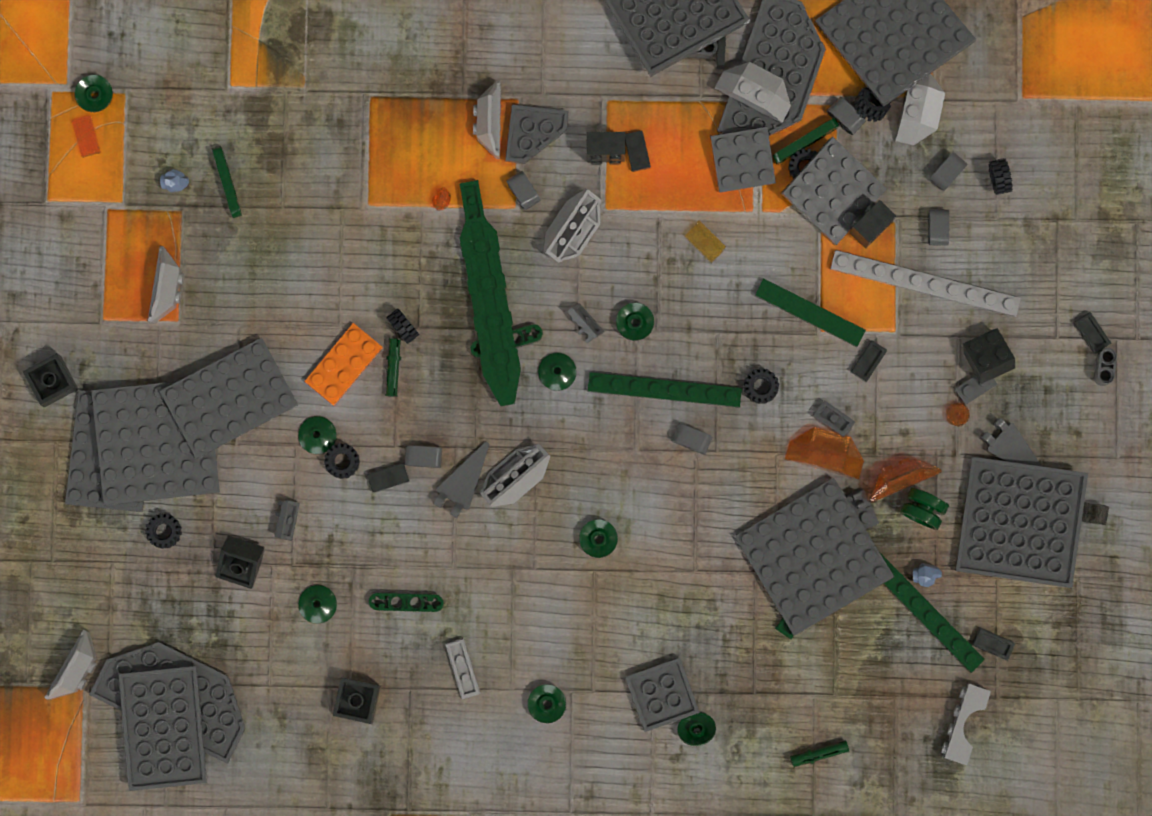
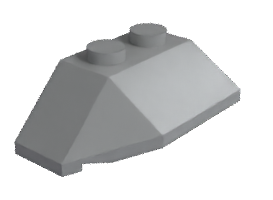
[714,62,791,123]
[895,73,945,146]
[473,81,501,159]
[544,189,601,263]
[148,246,184,324]
[480,444,550,507]
[44,630,97,700]

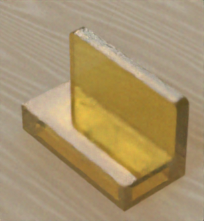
[685,220,726,263]

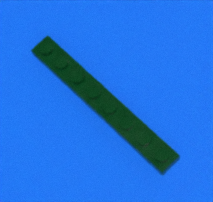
[587,372,742,408]
[880,553,985,673]

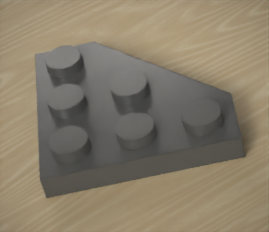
[505,105,569,164]

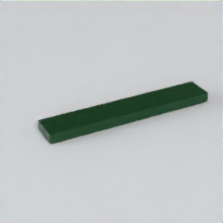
[755,278,866,347]

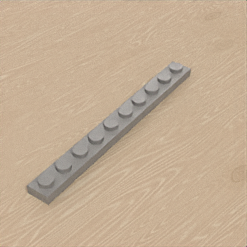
[830,250,1021,317]

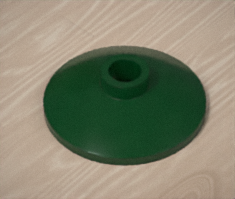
[75,75,113,112]
[616,303,654,341]
[538,353,577,391]
[298,416,337,454]
[579,519,618,558]
[298,585,337,624]
[528,684,566,723]
[677,712,716,746]

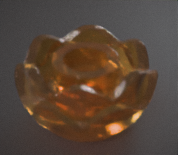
[432,187,451,211]
[946,403,970,427]

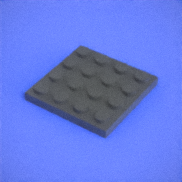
[781,137,886,245]

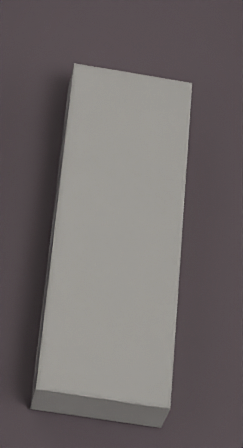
[445,638,481,700]

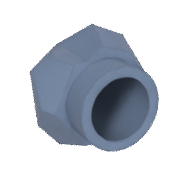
[160,169,189,193]
[913,563,942,587]

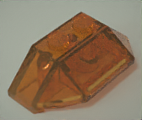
[785,427,864,480]
[868,457,942,503]

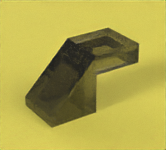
[1082,502,1109,526]

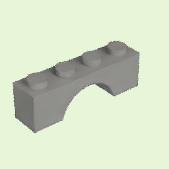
[941,684,991,765]

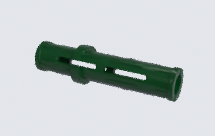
[385,339,401,397]
[790,740,849,768]

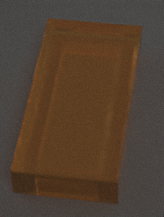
[72,116,101,158]

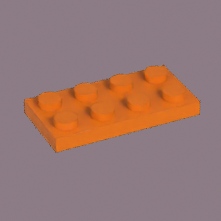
[304,323,383,406]

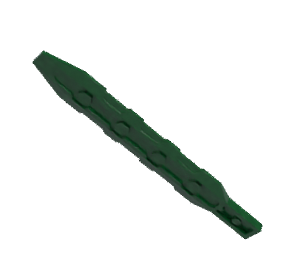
[459,180,521,407]

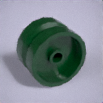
[900,488,949,530]

